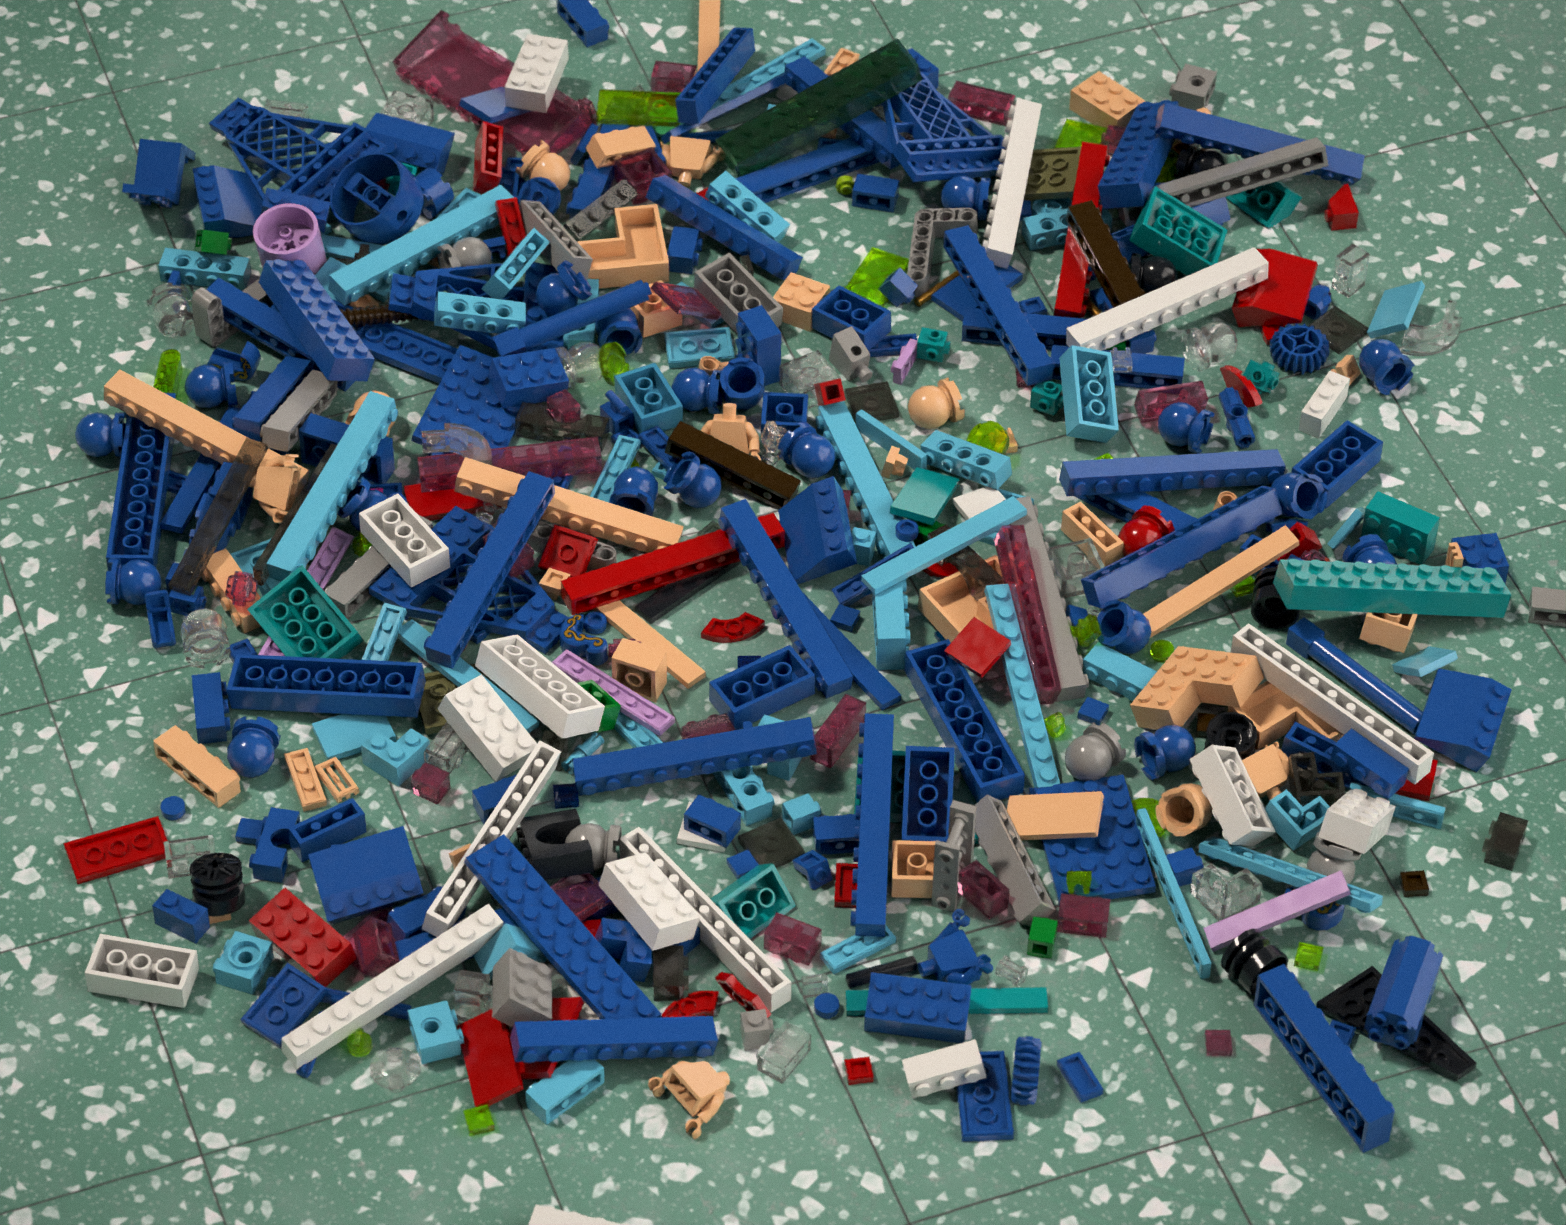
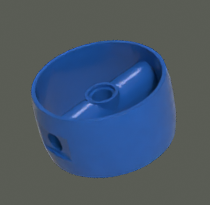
[330,152,424,245]

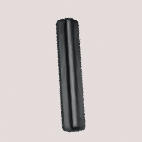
[845,956,917,988]

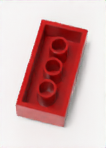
[249,887,358,987]

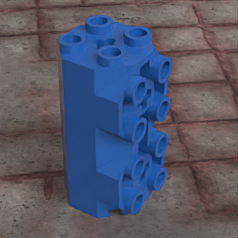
[1365,935,1443,1050]

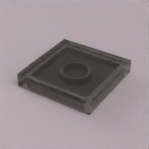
[1307,306,1368,354]
[844,381,899,424]
[738,817,805,868]

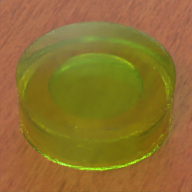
[1150,640,1174,663]

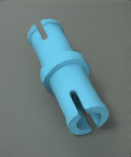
[561,732,604,774]

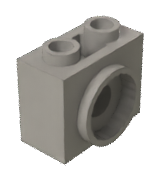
[1169,64,1217,111]

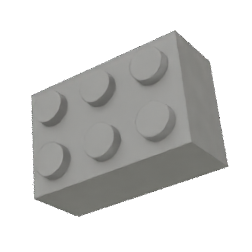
[492,948,552,1027]

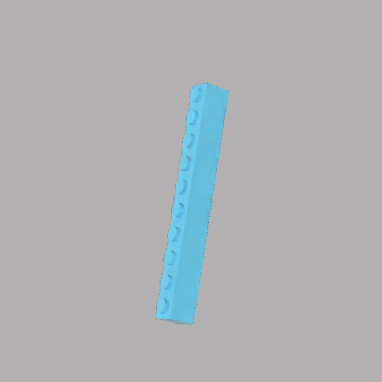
[328,185,514,306]
[266,391,398,581]
[815,401,919,573]

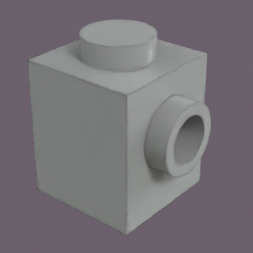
[740,1009,774,1051]

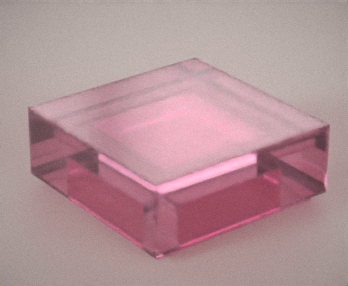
[1204,1030,1232,1056]

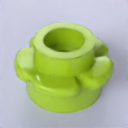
[835,176,855,195]

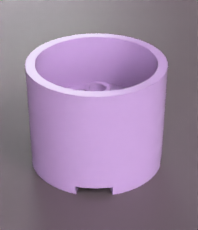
[253,203,326,275]

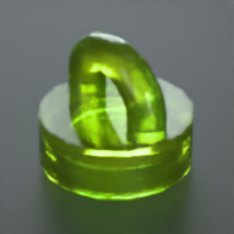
[352,531,372,557]
[1044,712,1066,738]
[347,1028,372,1057]

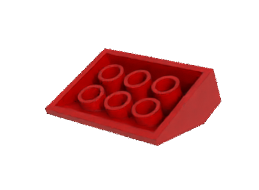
[1232,248,1318,327]

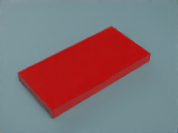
[403,477,502,521]
[63,816,173,884]
[518,997,584,1079]
[457,1009,524,1111]

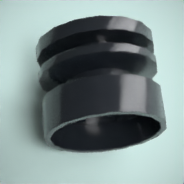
[1251,567,1300,629]
[1204,712,1257,760]
[189,853,246,916]
[1221,928,1289,996]

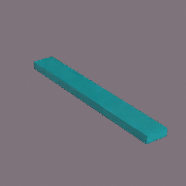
[846,987,1048,1016]

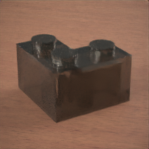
[1288,752,1346,807]

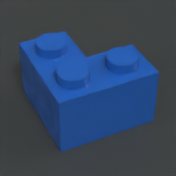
[595,918,652,982]

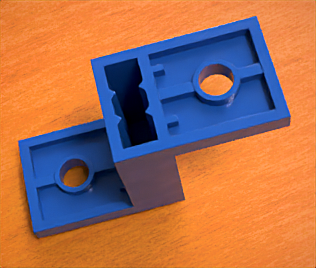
[122,139,196,208]

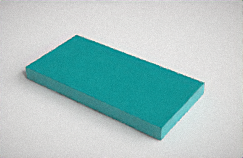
[889,467,960,525]

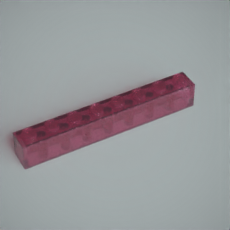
[417,437,602,493]
[994,525,1062,704]

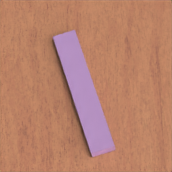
[552,649,675,737]
[1204,870,1351,952]

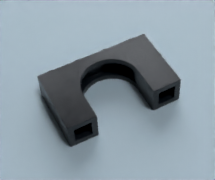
[515,809,594,880]

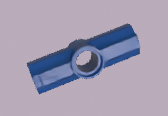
[1219,387,1255,448]

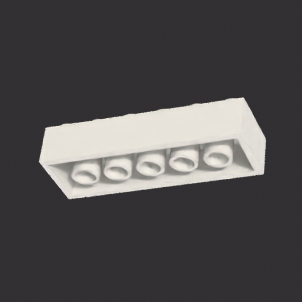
[475,635,605,739]

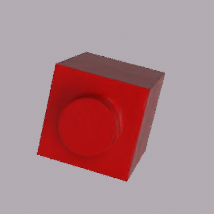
[814,378,846,406]

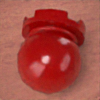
[1118,505,1175,557]

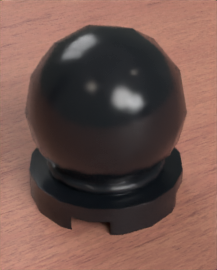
[1175,143,1228,179]
[1130,253,1178,294]

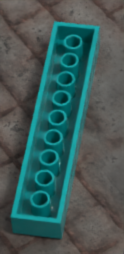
[1273,559,1511,618]

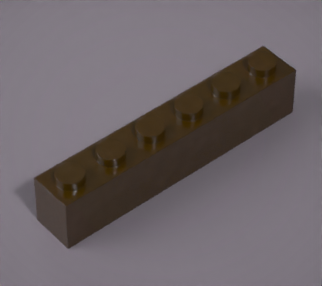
[1066,200,1145,308]
[665,421,801,509]

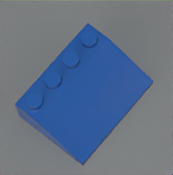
[192,165,263,238]
[778,476,857,584]
[1414,669,1512,772]
[308,826,424,925]

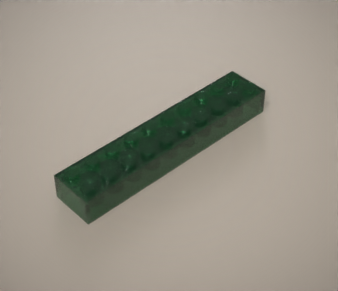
[715,38,922,178]

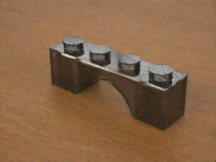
[563,178,638,242]
[515,402,610,452]
[927,524,1003,601]

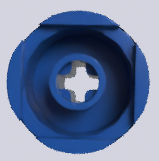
[415,168,454,219]

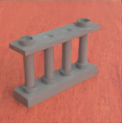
[931,800,977,912]

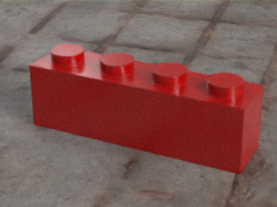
[473,121,503,195]

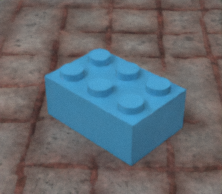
[614,363,683,434]

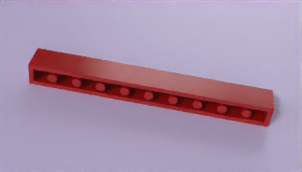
[1053,141,1110,318]
[561,513,785,615]

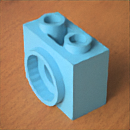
[213,931,274,995]
[408,1000,464,1064]

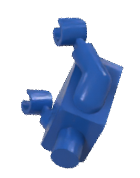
[918,909,993,985]

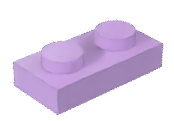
[891,338,918,385]

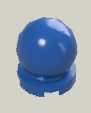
[941,176,991,221]
[536,260,592,316]
[595,308,643,359]
[1359,339,1415,395]
[720,357,765,411]
[185,361,237,408]
[671,367,723,414]
[1158,402,1214,454]
[75,412,127,457]
[778,422,835,478]
[664,451,722,508]
[608,466,658,516]
[1271,473,1328,519]
[337,476,388,532]
[1342,534,1397,565]
[105,558,162,606]
[1092,599,1152,654]
[227,716,281,778]
[1134,725,1196,780]

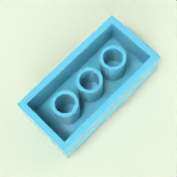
[1059,345,1119,443]
[872,579,910,670]

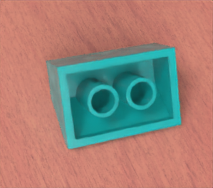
[1226,181,1302,229]
[711,864,796,939]

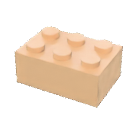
[1069,71,1145,139]

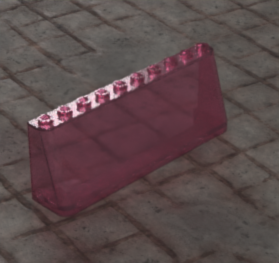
[392,10,600,154]

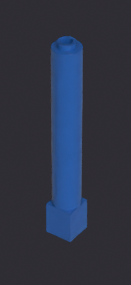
[493,280,652,356]
[1286,617,1423,735]

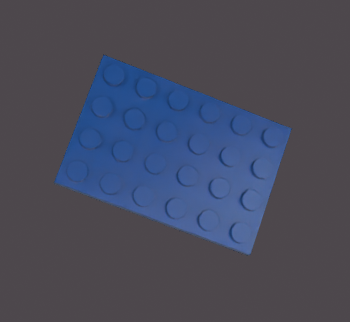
[411,345,530,467]
[1029,774,1156,907]

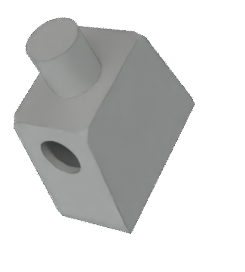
[829,326,873,382]

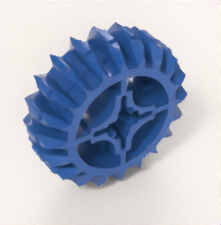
[1270,323,1329,374]
[1011,1036,1042,1105]

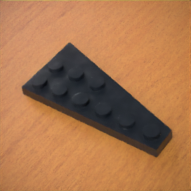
[1316,966,1477,1081]

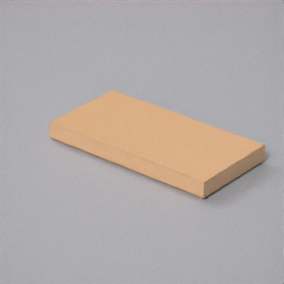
[1007,791,1104,840]

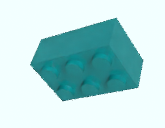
[1361,491,1440,565]

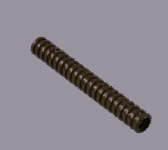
[339,300,436,327]

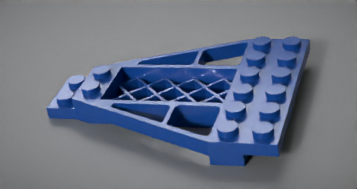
[870,55,1005,182]
[209,97,388,202]
[388,262,564,363]
[369,506,568,654]

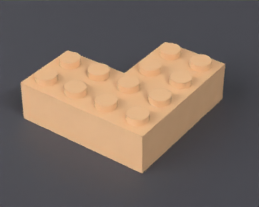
[578,204,669,289]
[918,555,1023,642]
[1130,646,1264,730]
[1228,681,1344,750]

